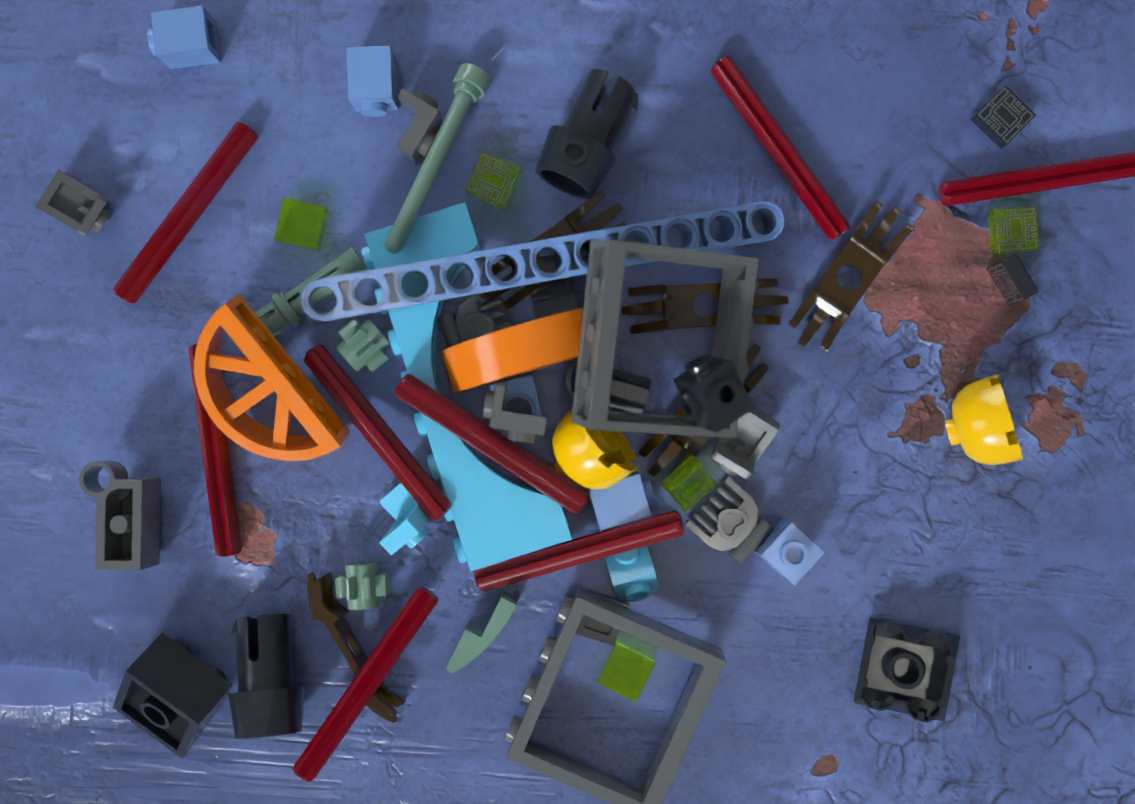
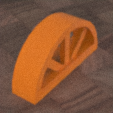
[194,293,350,461]
[440,308,618,394]

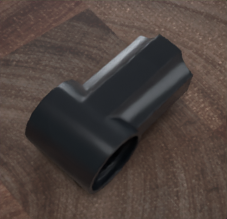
[563,361,652,413]

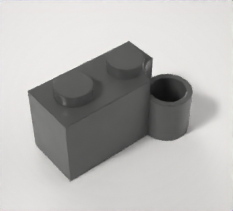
[79,460,161,570]

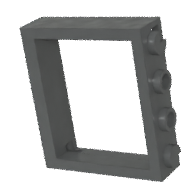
[571,239,759,438]
[503,587,726,804]

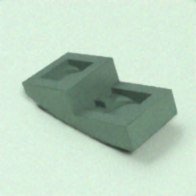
[445,591,519,673]

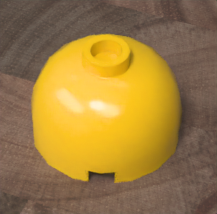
[944,375,1024,465]
[552,409,637,490]

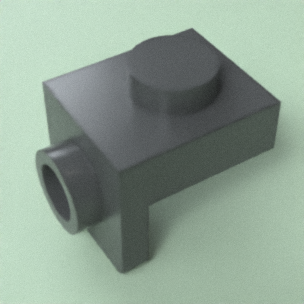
[397,89,443,165]
[35,169,111,237]
[483,382,548,443]
[711,408,780,480]

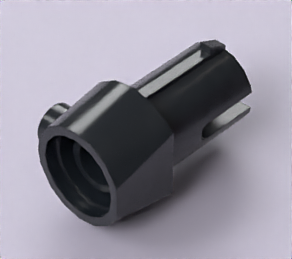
[535,69,638,199]
[228,614,305,739]

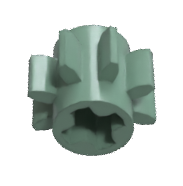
[336,319,390,372]
[335,561,390,610]

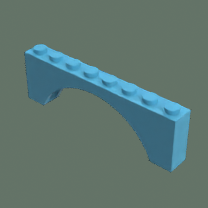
[361,202,572,572]

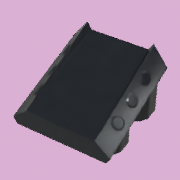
[854,617,961,723]

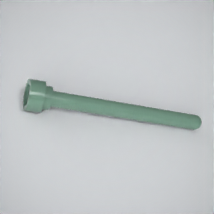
[385,63,491,254]

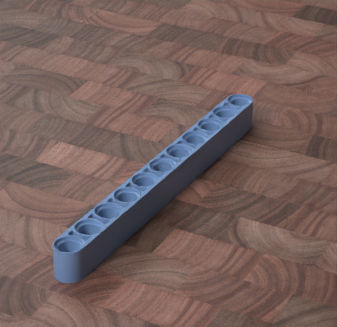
[301,201,784,321]

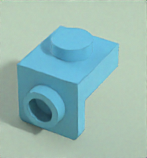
[379,482,430,555]
[605,546,659,602]

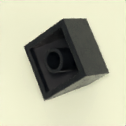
[113,633,233,759]

